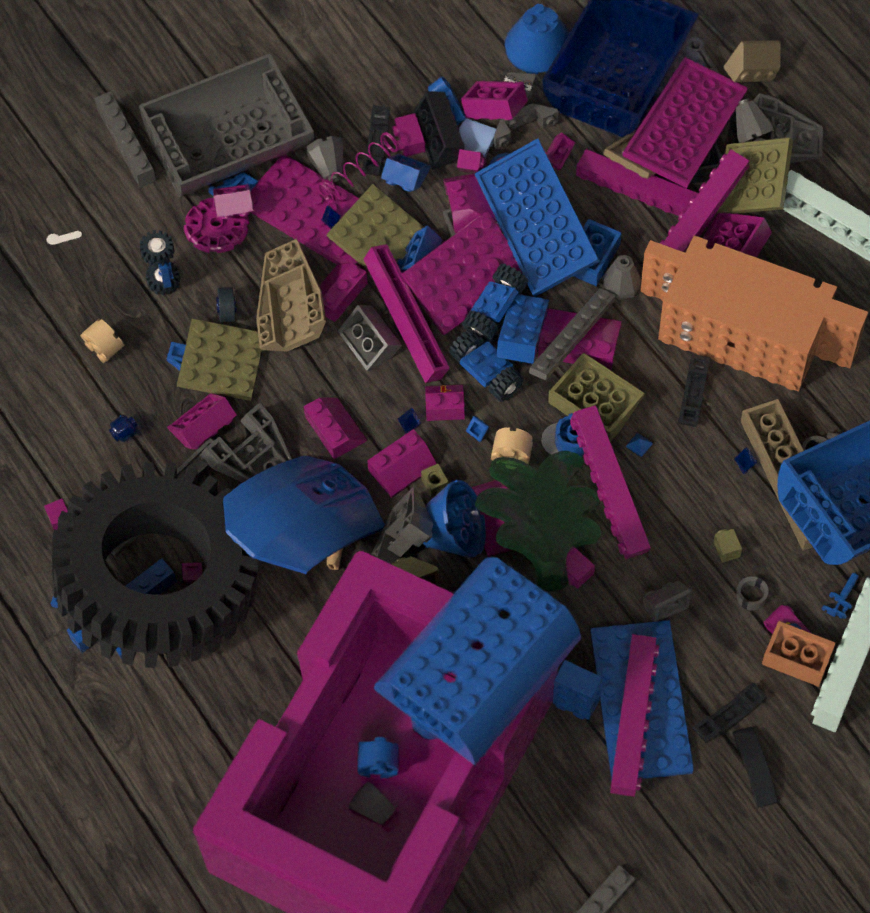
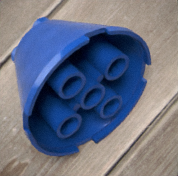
[505,4,575,74]
[423,480,486,558]

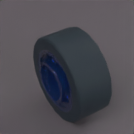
[216,287,236,322]

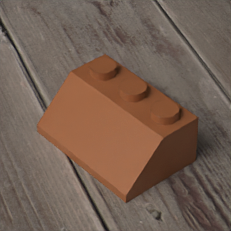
[762,621,835,687]

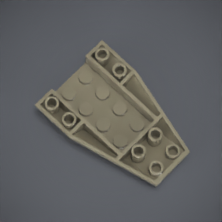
[256,239,326,352]

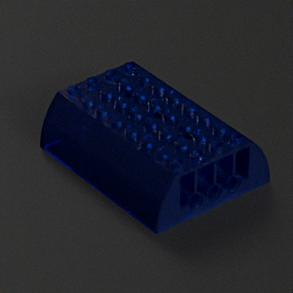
[542,0,699,137]

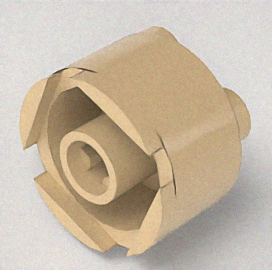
[80,318,124,363]
[491,428,533,470]

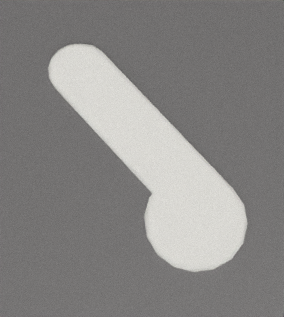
[47,231,82,245]

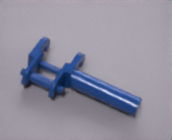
[822,573,859,619]

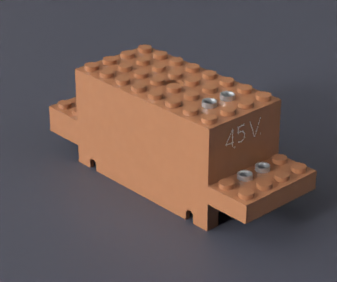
[641,236,868,391]

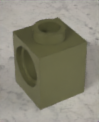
[421,464,449,498]
[713,529,742,563]

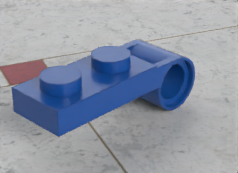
[428,76,466,125]

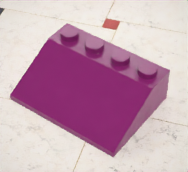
[703,213,772,258]
[538,309,622,371]

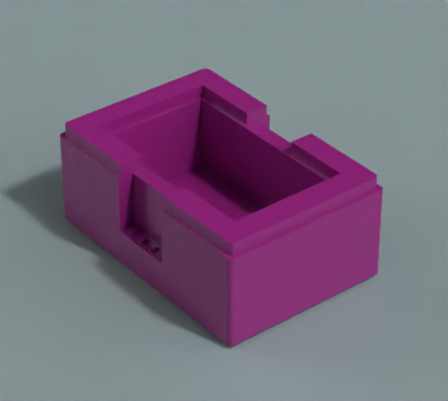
[193,551,558,913]

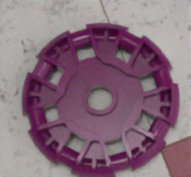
[184,197,249,254]

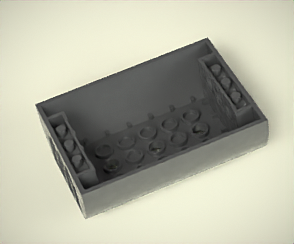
[139,53,314,197]

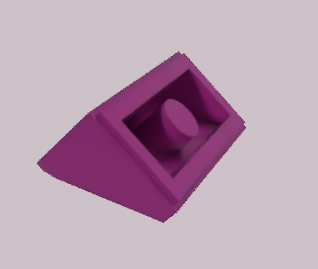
[546,132,575,170]

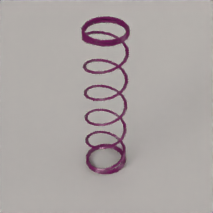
[318,132,399,203]

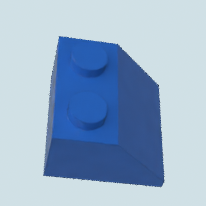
[381,154,431,192]

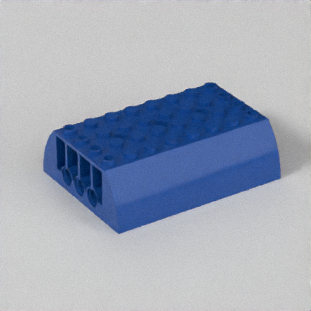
[777,421,870,565]
[374,557,581,765]

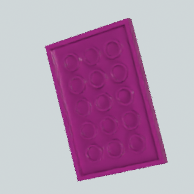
[401,211,522,335]

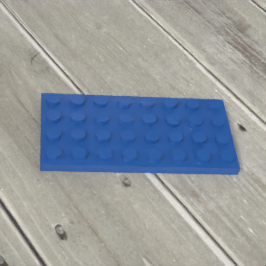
[475,138,600,297]
[590,620,694,782]

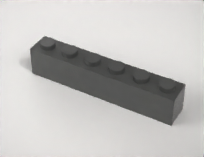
[95,91,156,188]

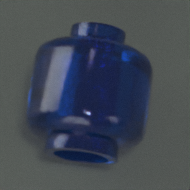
[109,414,138,443]

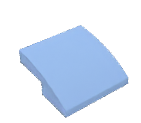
[459,118,496,158]

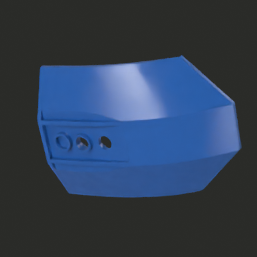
[223,455,385,574]

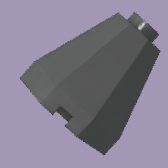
[736,98,775,143]
[307,136,343,182]
[603,255,642,300]

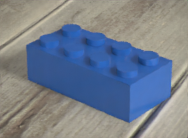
[497,294,549,364]

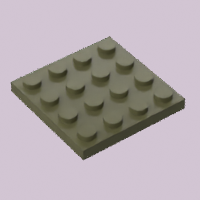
[717,138,793,214]
[327,184,424,271]
[177,319,262,401]

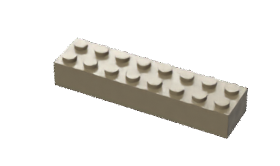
[741,399,813,551]

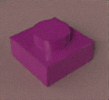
[182,562,202,584]

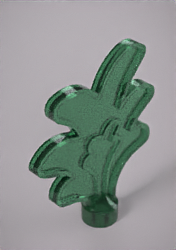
[475,451,601,591]

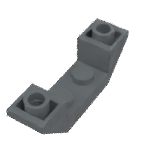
[494,103,558,150]

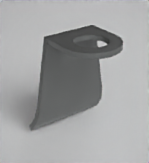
[348,782,398,826]

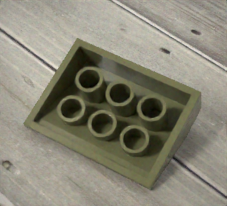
[548,353,645,442]

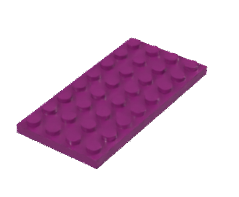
[622,57,748,188]
[250,155,363,269]

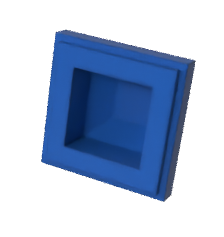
[466,416,489,442]
[626,433,653,457]

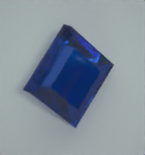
[321,205,341,229]
[397,408,421,434]
[734,447,757,474]

